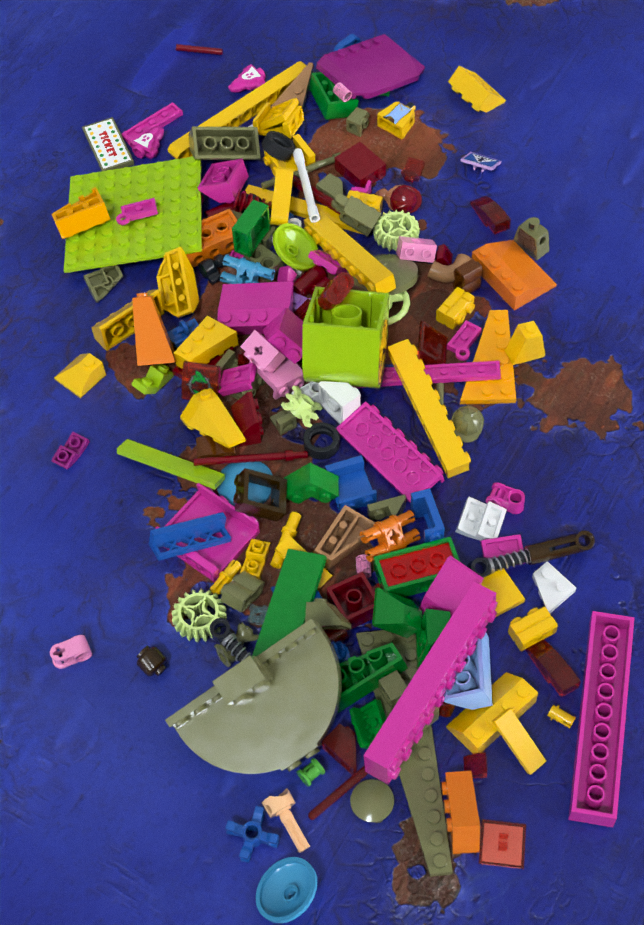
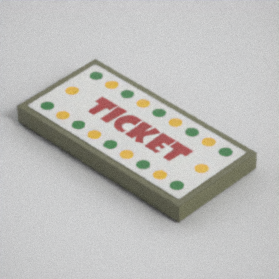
[82,117,134,171]

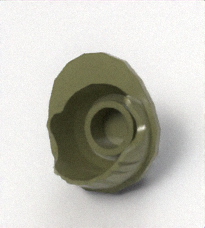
[451,405,484,443]

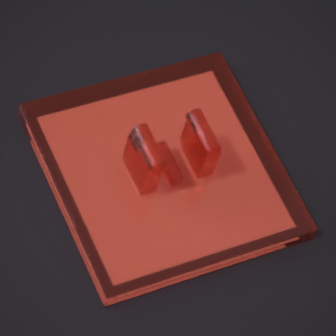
[479,819,526,869]

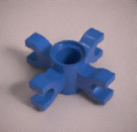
[225,806,280,863]

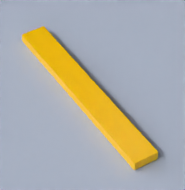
[245,184,364,235]

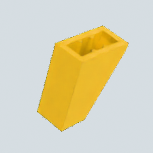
[505,321,545,365]

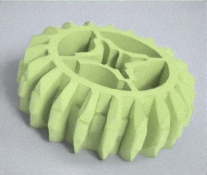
[373,210,420,252]
[172,588,227,643]

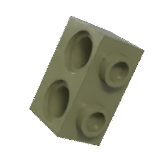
[243,243,283,282]

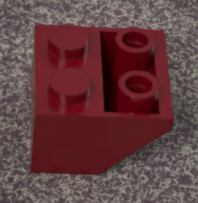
[231,391,264,447]

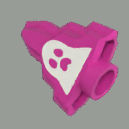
[228,64,266,93]
[128,127,164,159]

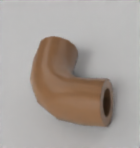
[427,254,471,283]

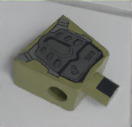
[514,217,549,260]

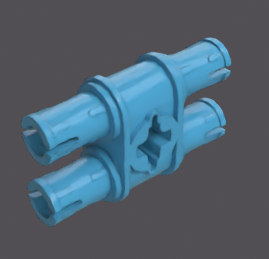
[220,254,275,284]

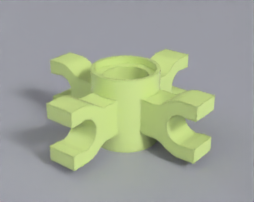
[281,385,322,427]

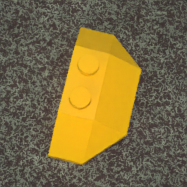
[156,247,199,318]

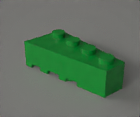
[337,643,408,714]

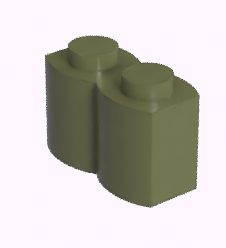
[221,571,265,612]

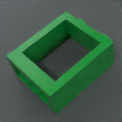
[232,200,271,258]

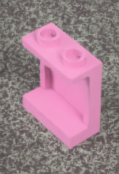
[249,357,304,400]

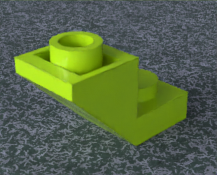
[132,364,174,395]

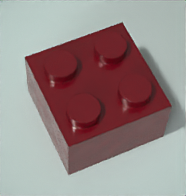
[326,572,375,632]

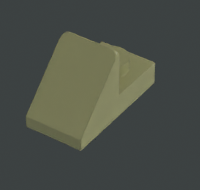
[367,494,406,520]

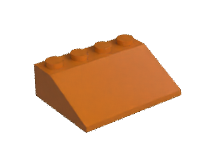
[472,240,557,310]

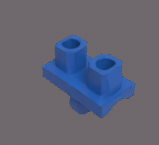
[167,318,199,348]

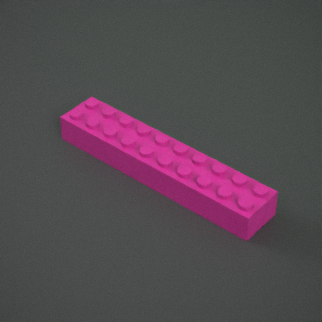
[364,582,498,785]
[568,611,635,828]

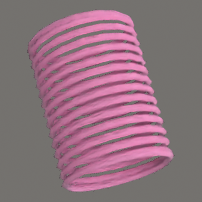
[333,83,352,102]
[356,555,371,578]

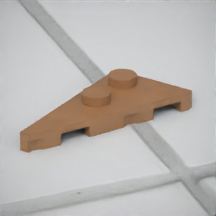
[271,62,314,110]

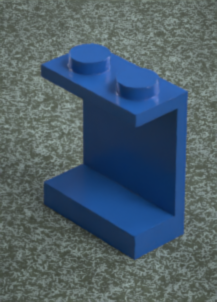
[325,455,377,512]

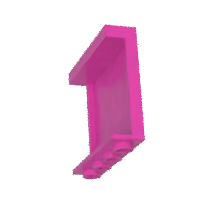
[155,483,260,582]

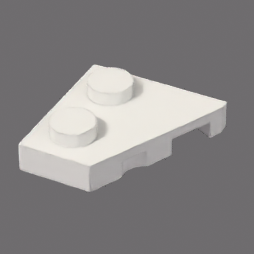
[532,561,576,613]

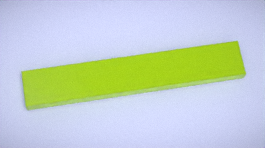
[117,439,225,490]

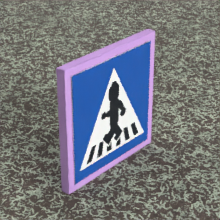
[461,152,502,172]

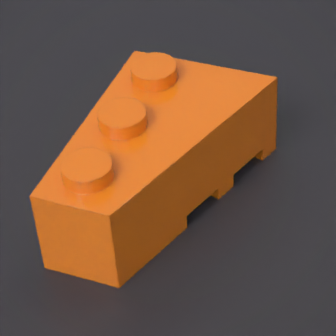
[441,771,480,854]

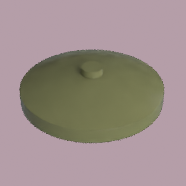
[347,254,418,295]

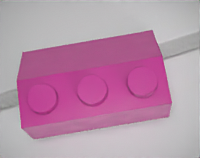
[197,158,249,203]

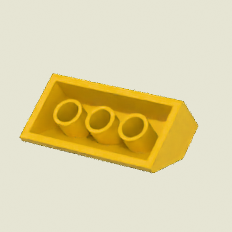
[91,289,164,351]
[446,672,538,757]

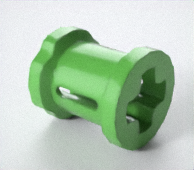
[296,758,325,787]

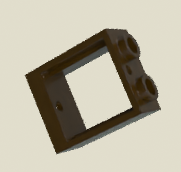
[233,468,287,522]

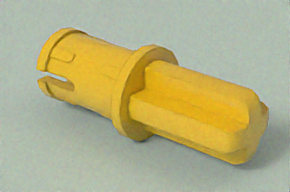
[210,560,242,595]

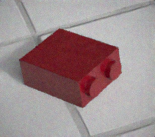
[334,142,386,188]

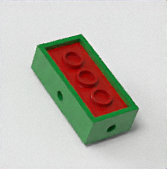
[373,536,460,597]

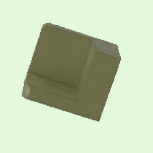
[270,401,297,435]

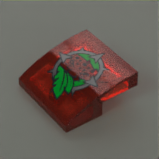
[182,361,221,400]

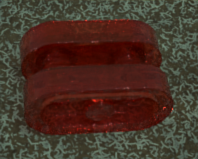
[318,272,354,310]

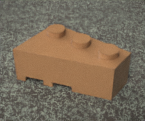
[314,505,375,570]

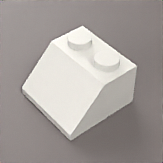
[318,381,361,424]

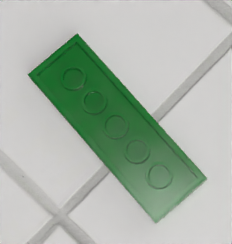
[252,549,327,656]

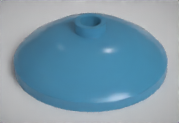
[217,462,273,506]
[256,857,317,923]

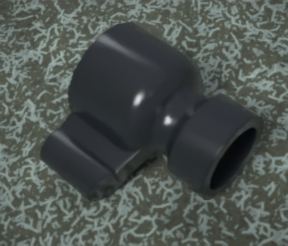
[198,253,226,285]

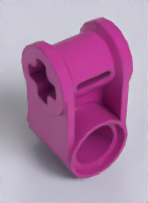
[486,483,525,514]

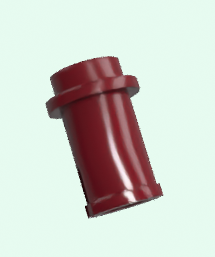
[309,277,331,296]

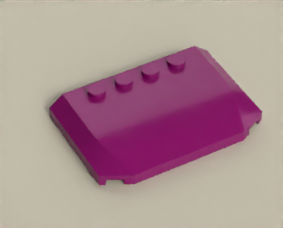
[316,34,425,99]

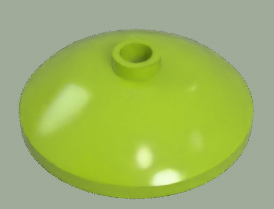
[273,223,318,271]

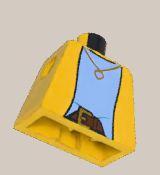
[377,102,416,140]

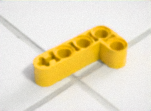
[270,167,294,226]

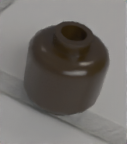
[136,646,167,677]

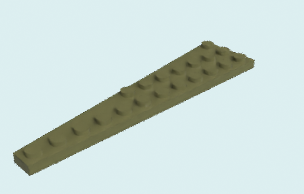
[356,630,453,877]

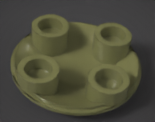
[350,779,394,823]

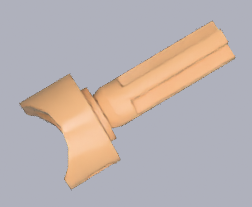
[262,789,310,853]

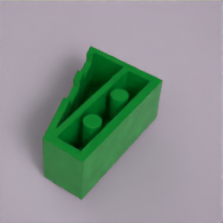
[309,72,359,120]

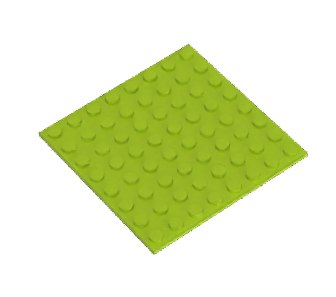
[64,156,202,273]

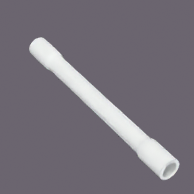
[293,148,320,223]

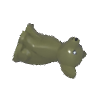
[214,622,259,667]

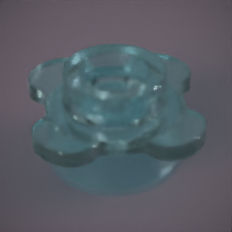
[247,604,268,625]

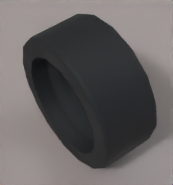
[262,131,295,161]
[303,422,340,460]

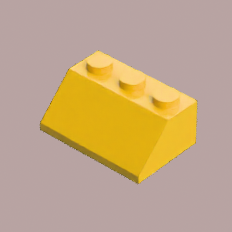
[448,66,506,113]

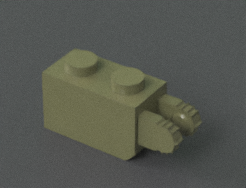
[331,194,381,236]

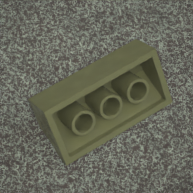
[188,126,261,160]

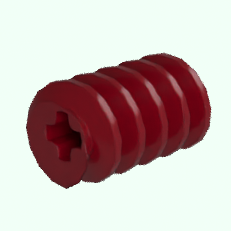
[233,189,272,213]

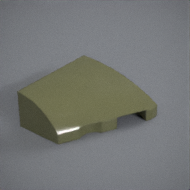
[84,265,123,303]

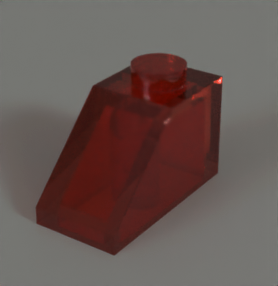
[322,723,357,777]

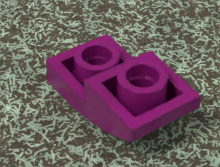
[51,432,90,470]

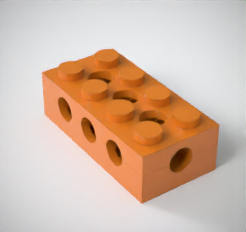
[186,209,238,268]

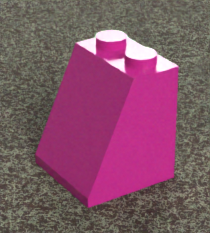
[263,307,303,364]

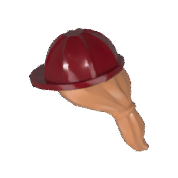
[376,185,422,214]

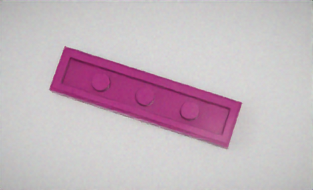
[121,102,183,143]

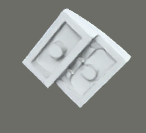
[455,497,507,541]

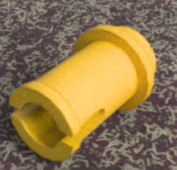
[547,705,576,729]

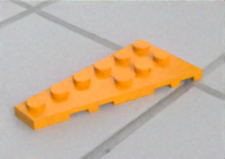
[460,310,516,404]

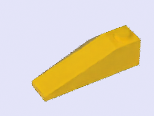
[180,388,246,448]

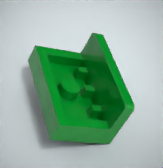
[349,699,386,749]

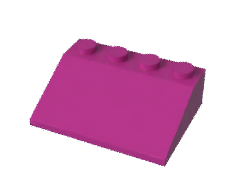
[217,281,294,335]

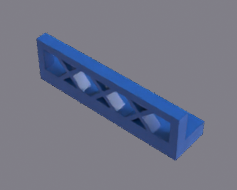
[149,512,231,561]

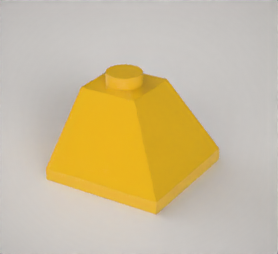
[54,353,106,398]

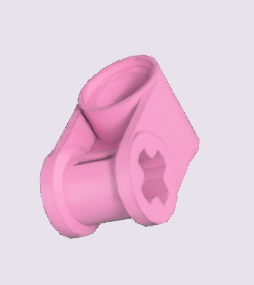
[50,635,92,669]

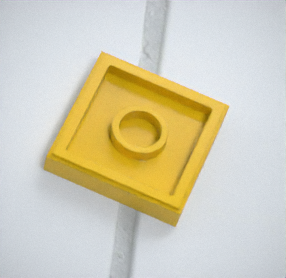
[259,98,299,130]

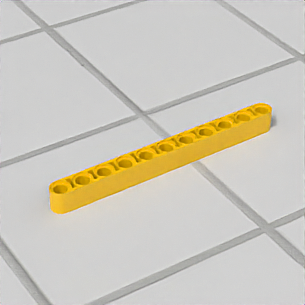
[168,61,314,159]

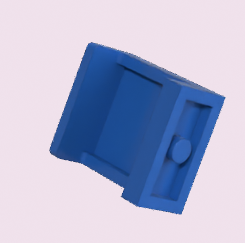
[410,488,445,543]

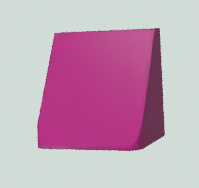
[277,266,297,282]

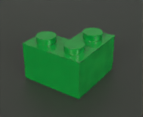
[284,463,339,504]

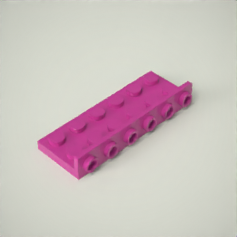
[336,402,445,503]

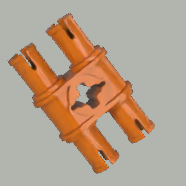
[359,510,420,562]

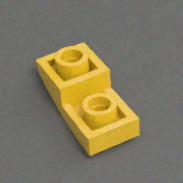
[240,539,270,579]

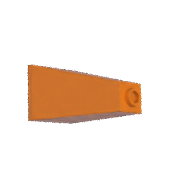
[132,292,175,366]

